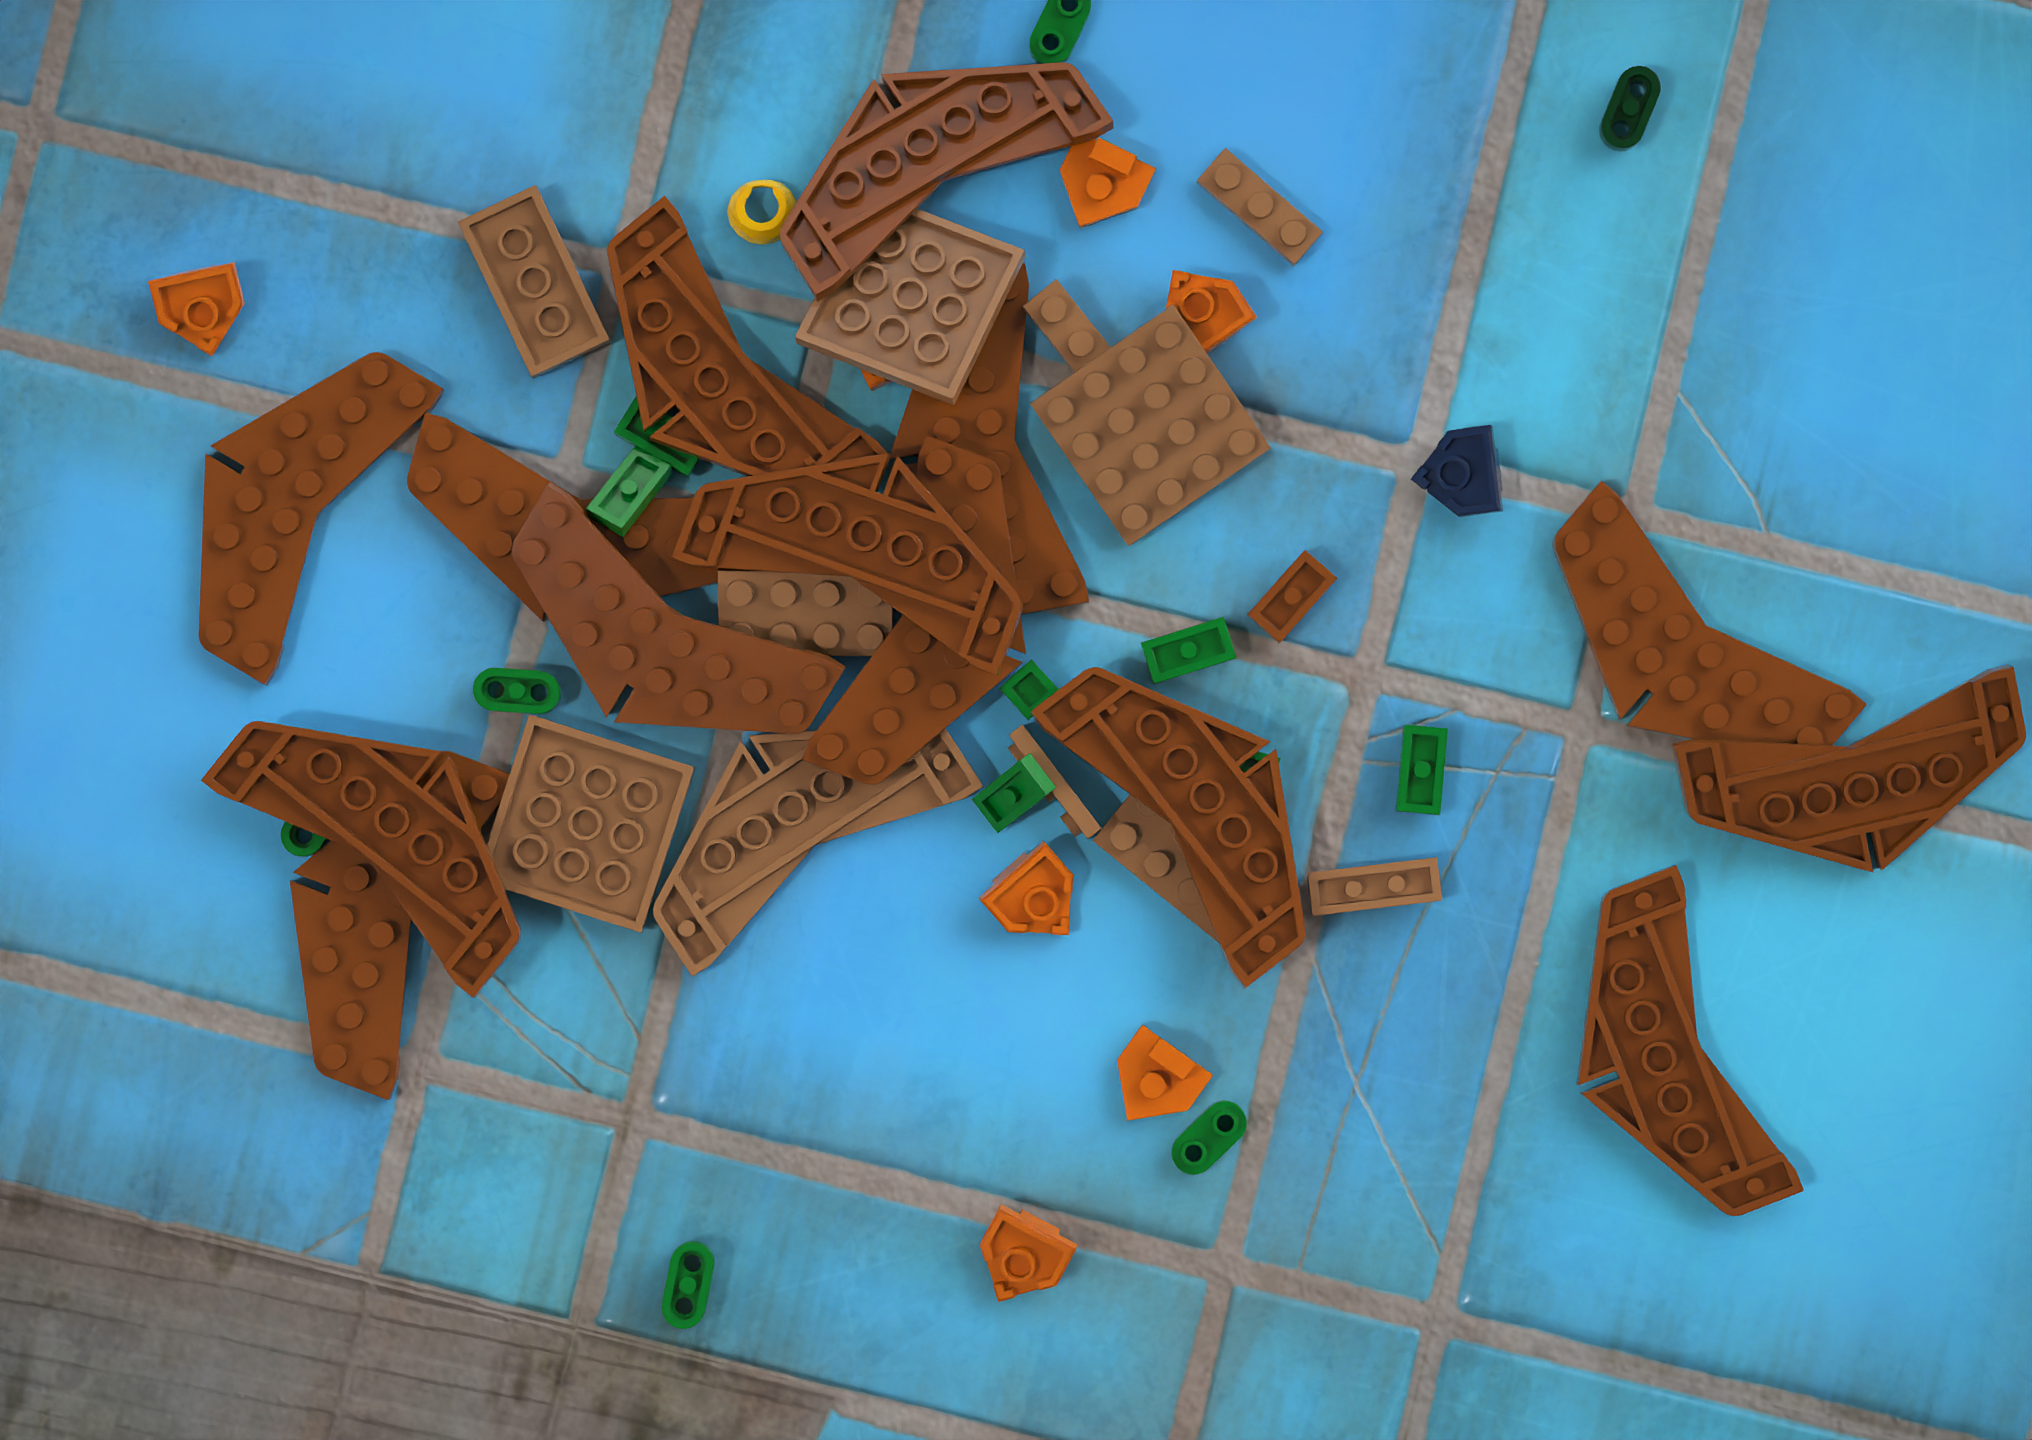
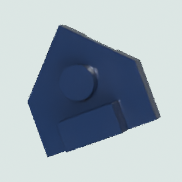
[1410,425,1503,517]

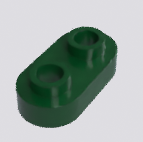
[1599,66,1661,151]

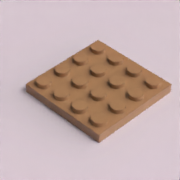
[795,209,1026,405]
[1030,304,1271,546]
[487,714,696,933]

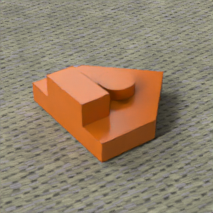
[1060,137,1156,229]
[148,262,245,357]
[1166,270,1257,354]
[978,841,1074,935]
[1117,1024,1213,1121]
[979,1204,1078,1302]

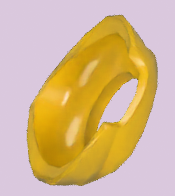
[727,179,797,245]

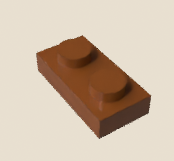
[1247,550,1337,643]

